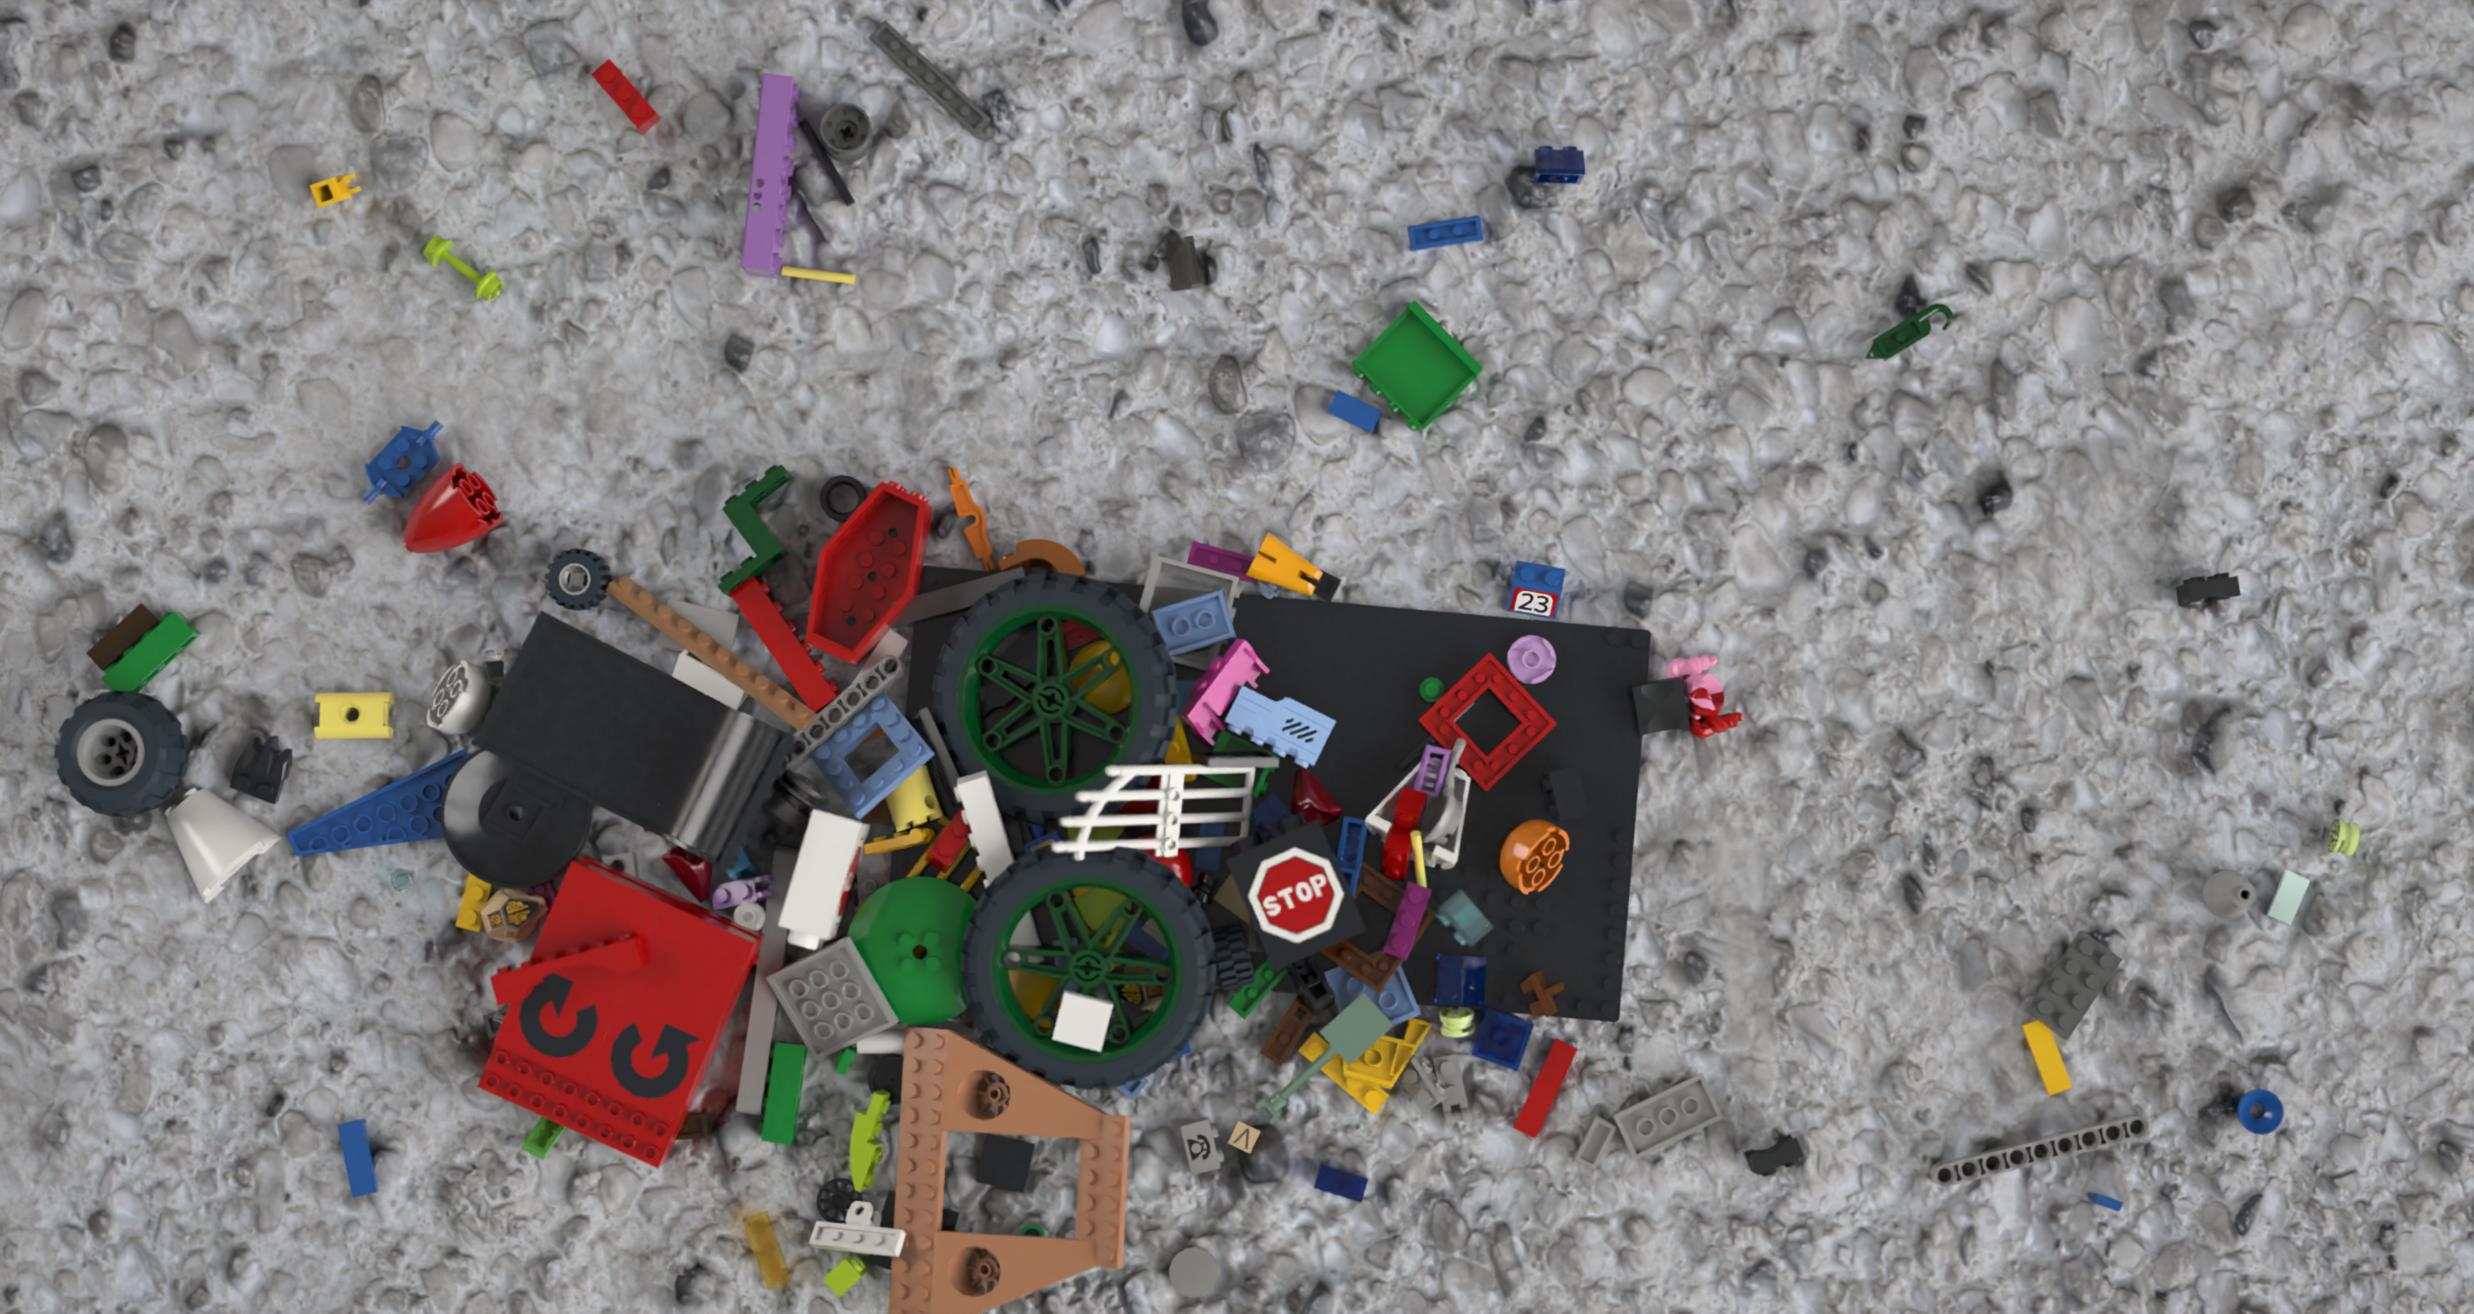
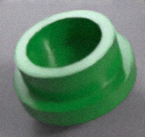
[1420,678,1444,702]

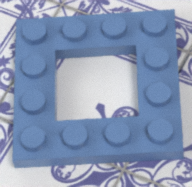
[809,691,935,819]

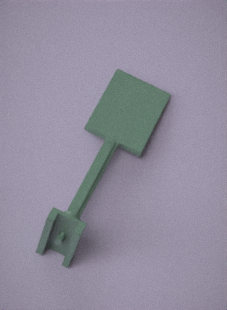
[1255,992,1394,1124]

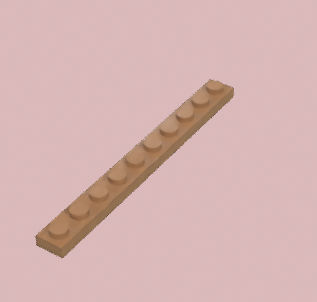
[606,574,817,732]

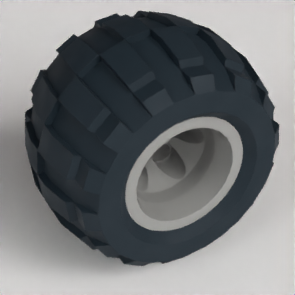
[54,690,189,817]

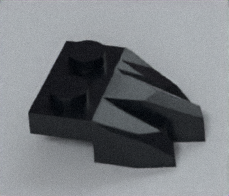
[229,736,292,805]

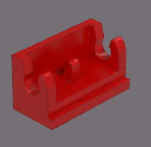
[1050,620,1102,653]

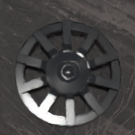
[816,1178,863,1224]

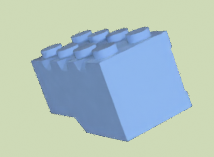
[1225,686,1336,769]

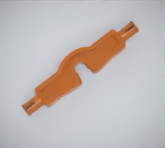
[947,467,996,573]

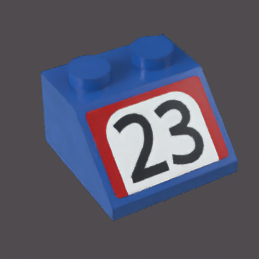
[1507,560,1566,619]

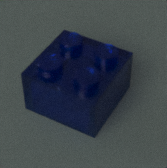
[1469,1004,1534,1071]

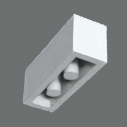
[672,649,748,710]

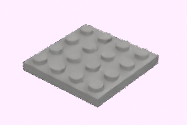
[765,936,899,1061]

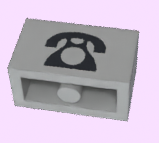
[1180,1118,1224,1175]

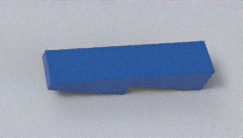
[1337,815,1369,897]

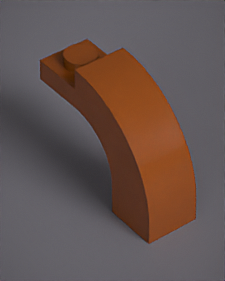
[998,539,1086,577]

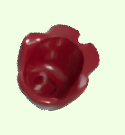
[1291,767,1343,825]
[661,845,713,903]

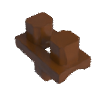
[1520,970,1565,1017]

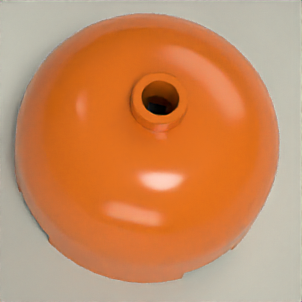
[1500,819,1569,895]

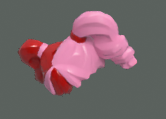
[1666,654,1745,739]

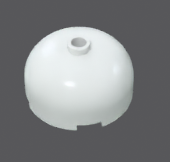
[427,660,492,735]

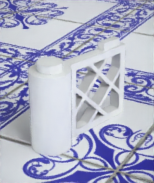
[852,1023,908,1054]

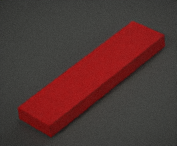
[1513,1038,1578,1139]

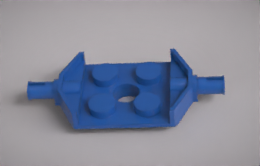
[362,420,444,505]

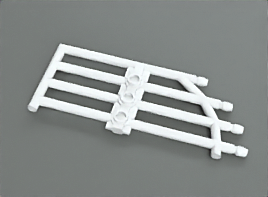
[1052,764,1255,860]

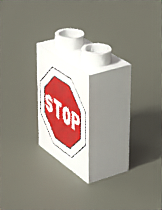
[778,809,872,950]

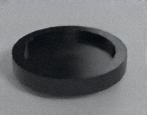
[868,1055,903,1105]

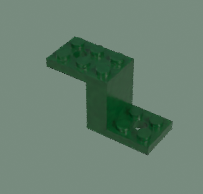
[717,464,793,597]

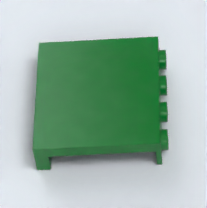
[1351,300,1484,433]

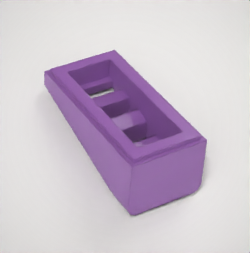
[1413,744,1451,798]

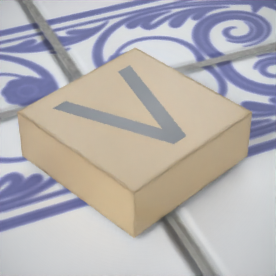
[1228,1120,1261,1154]

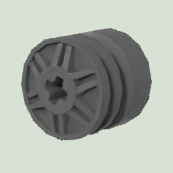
[820,103,873,163]

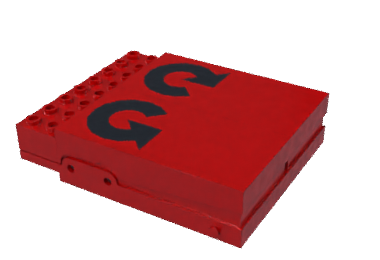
[477,855,766,1168]

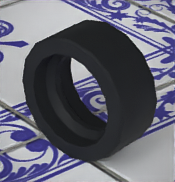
[819,475,867,523]

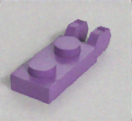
[710,875,775,911]

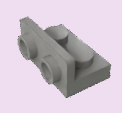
[1399,1056,1449,1114]

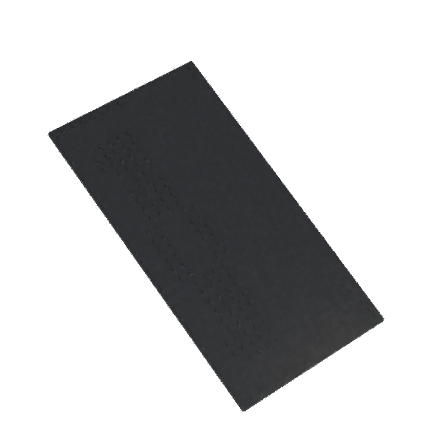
[889,566,1651,1022]

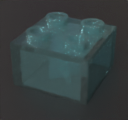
[1436,889,1494,947]

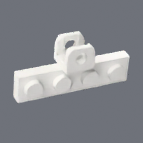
[809,1201,906,1257]

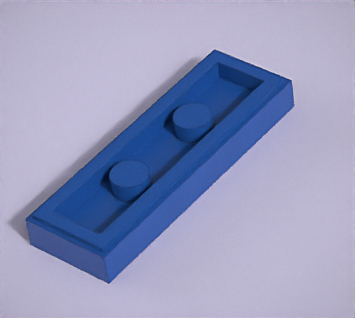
[1407,215,1483,252]
[337,1119,379,1198]

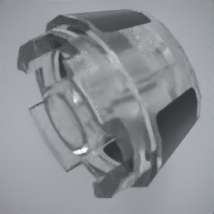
[482,649,519,688]

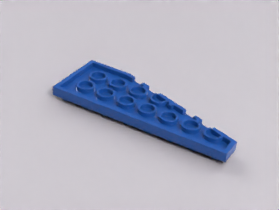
[286,749,470,856]

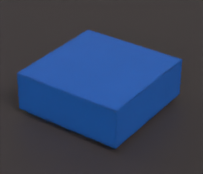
[2091,1192,2123,1212]

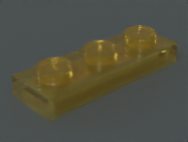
[742,1210,792,1290]

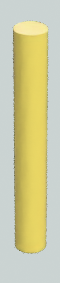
[781,266,856,284]
[1411,830,1427,888]

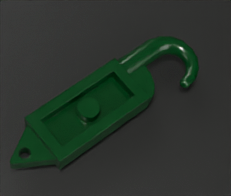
[1865,303,1953,361]

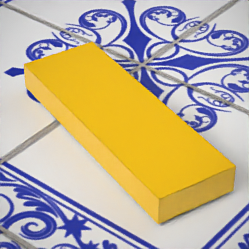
[2021,1020,2073,1096]

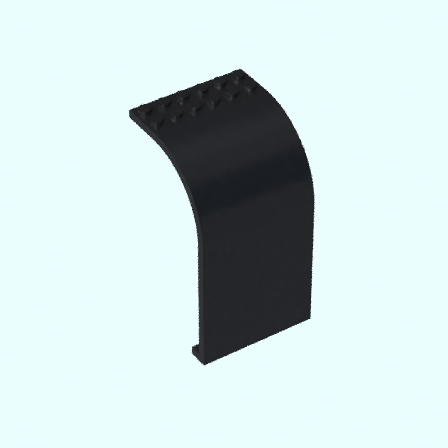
[472,610,797,873]

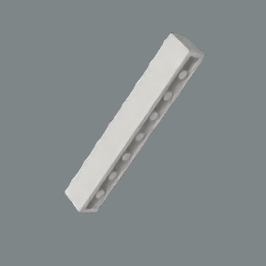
[954,770,1045,963]

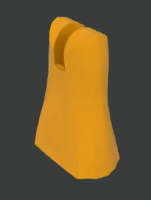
[1246,532,1323,596]

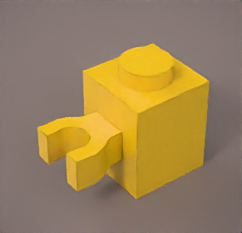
[309,173,362,209]

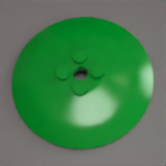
[847,876,977,1025]

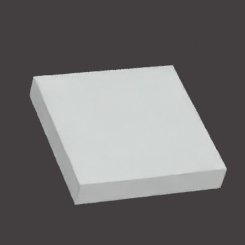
[1052,990,1113,1052]

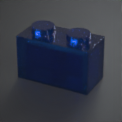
[1313,1162,1369,1203]

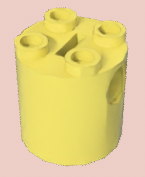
[885,765,944,832]

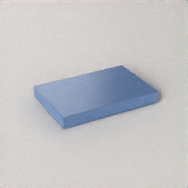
[1151,590,1236,657]

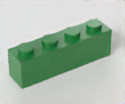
[101,611,201,693]
[758,1041,808,1145]

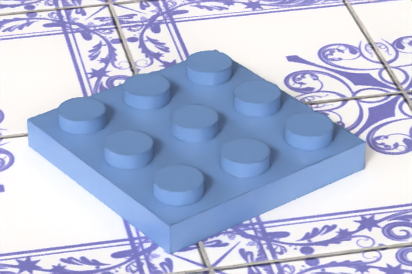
[1324,950,1421,1025]

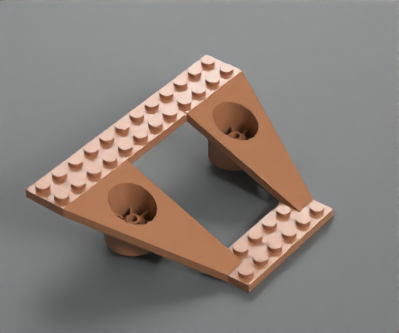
[889,1026,1131,1314]

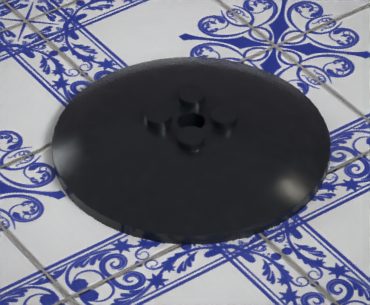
[440,748,592,888]

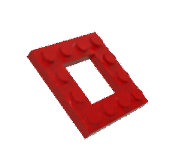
[1418,652,1557,792]

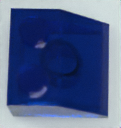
[1532,146,1585,184]
[1434,954,1487,1006]

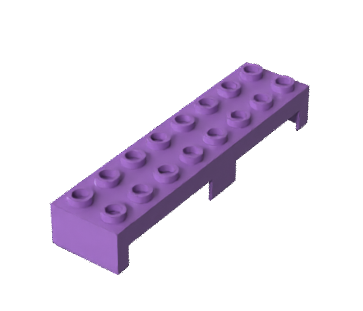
[741,74,802,278]

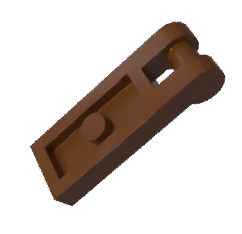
[1260,995,1314,1066]

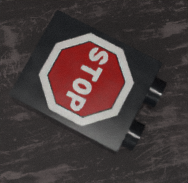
[1226,811,1368,971]

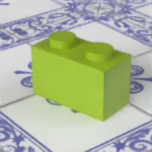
[823,1253,867,1298]

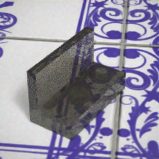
[1165,236,1202,292]

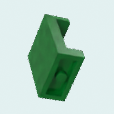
[1202,731,1276,799]

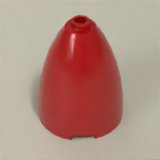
[403,463,503,554]

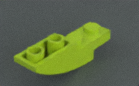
[850,1089,891,1192]

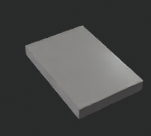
[657,598,741,652]

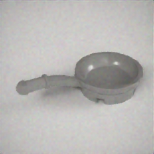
[1419,738,1466,846]

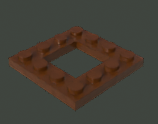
[1319,861,1437,995]

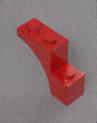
[1381,787,1428,882]

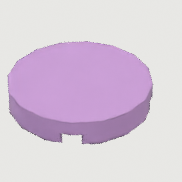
[1507,635,1556,684]

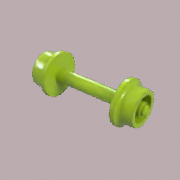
[423,235,504,302]

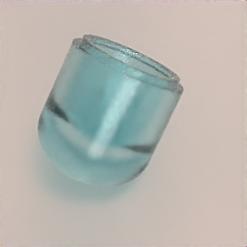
[389,869,413,892]

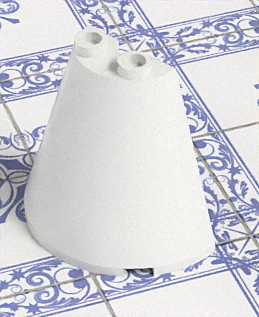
[1365,758,1471,869]
[164,788,281,903]

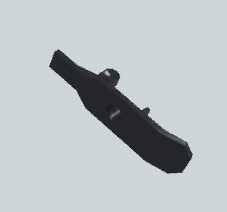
[979,648,1051,718]

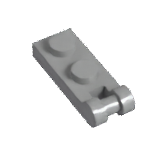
[1432,1053,1471,1127]

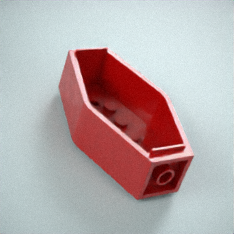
[805,480,933,667]

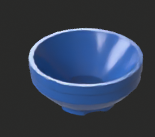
[2237,1089,2284,1135]

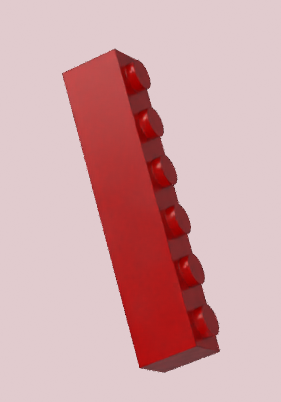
[730,577,840,714]

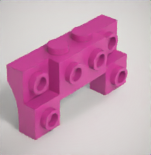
[1179,638,1270,746]

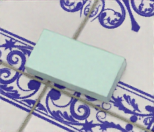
[2265,870,2310,925]

